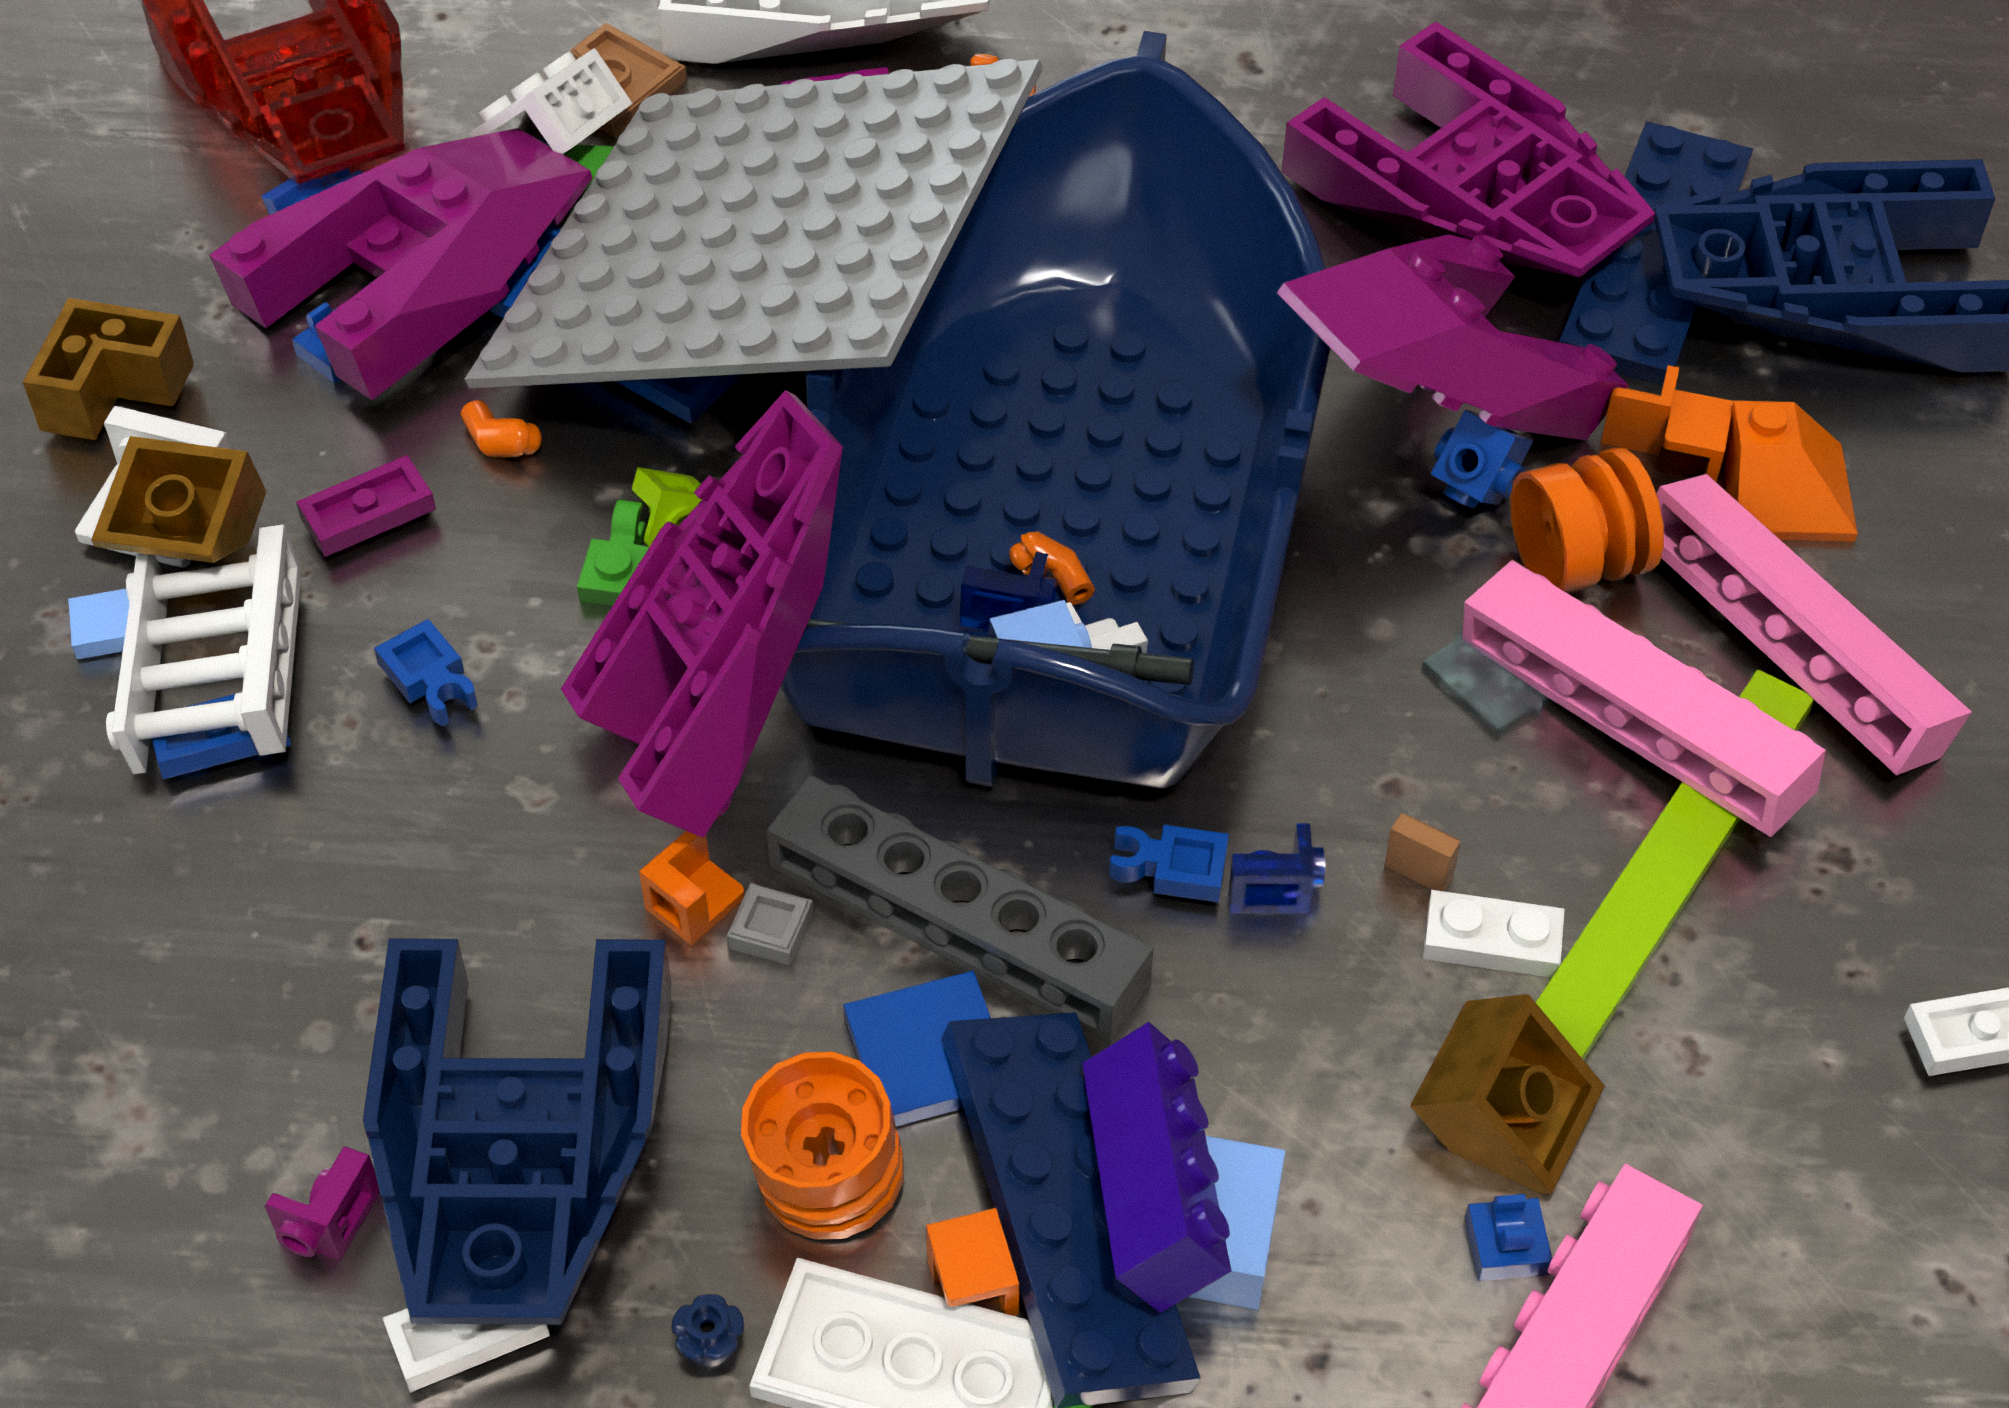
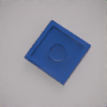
[843,970,991,1127]

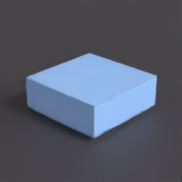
[68,589,130,659]

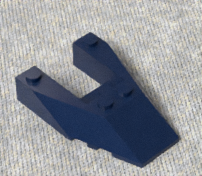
[1654,159,2009,372]
[363,938,672,1325]

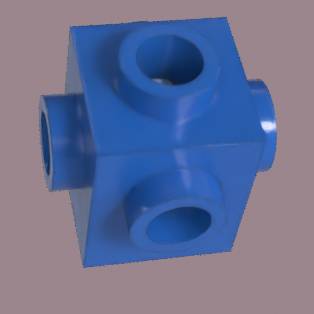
[1431,410,1533,509]

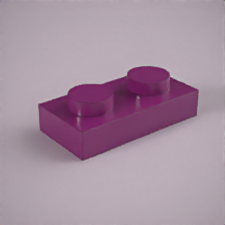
[296,455,436,557]

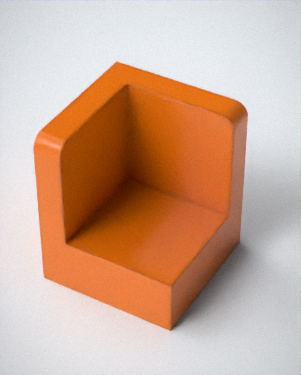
[1600,365,1680,455]
[1661,390,1734,482]
[639,831,745,946]
[926,1208,1019,1316]

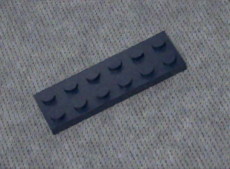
[1559,121,1753,386]
[942,1012,1201,1408]

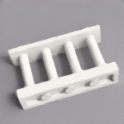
[106,524,302,774]

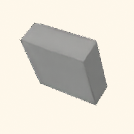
[726,883,814,966]

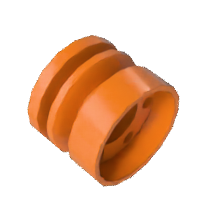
[1510,447,1664,594]
[741,1051,904,1240]

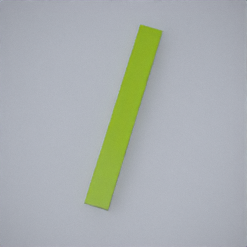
[1536,669,1814,1060]

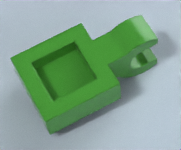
[577,499,649,606]

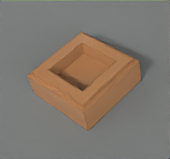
[1384,813,1461,891]

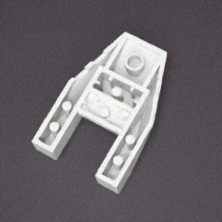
[658,0,990,64]

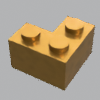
[23,298,194,440]

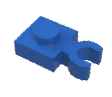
[374,619,478,726]
[1109,825,1229,902]

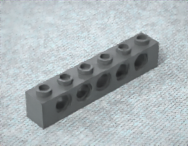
[766,775,1154,1043]

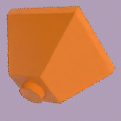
[1722,401,1858,542]

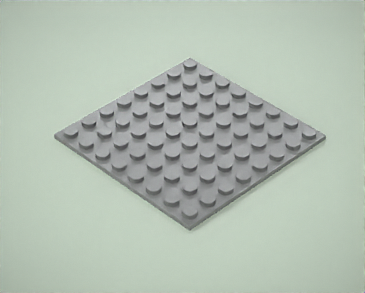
[464,59,1043,389]

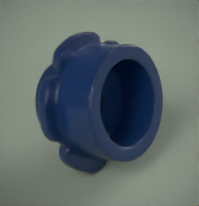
[671,1294,744,1366]

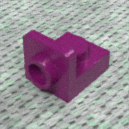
[265,1146,380,1261]

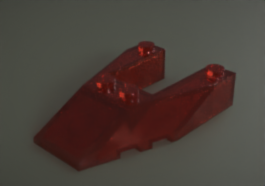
[141,0,406,184]

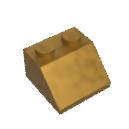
[91,436,267,563]
[1410,994,1605,1194]

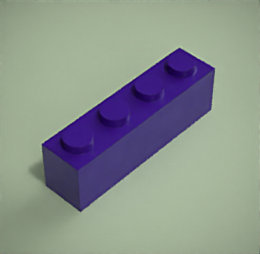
[1082,1022,1232,1313]

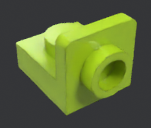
[631,467,702,547]

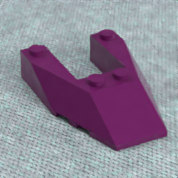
[1281,21,1655,277]
[209,128,593,400]
[1277,234,1629,441]
[561,390,843,838]

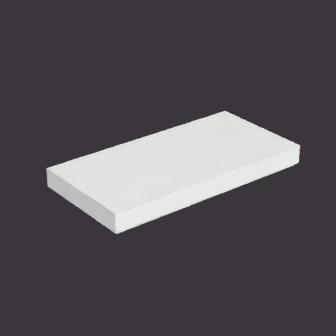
[749,1258,1054,1408]

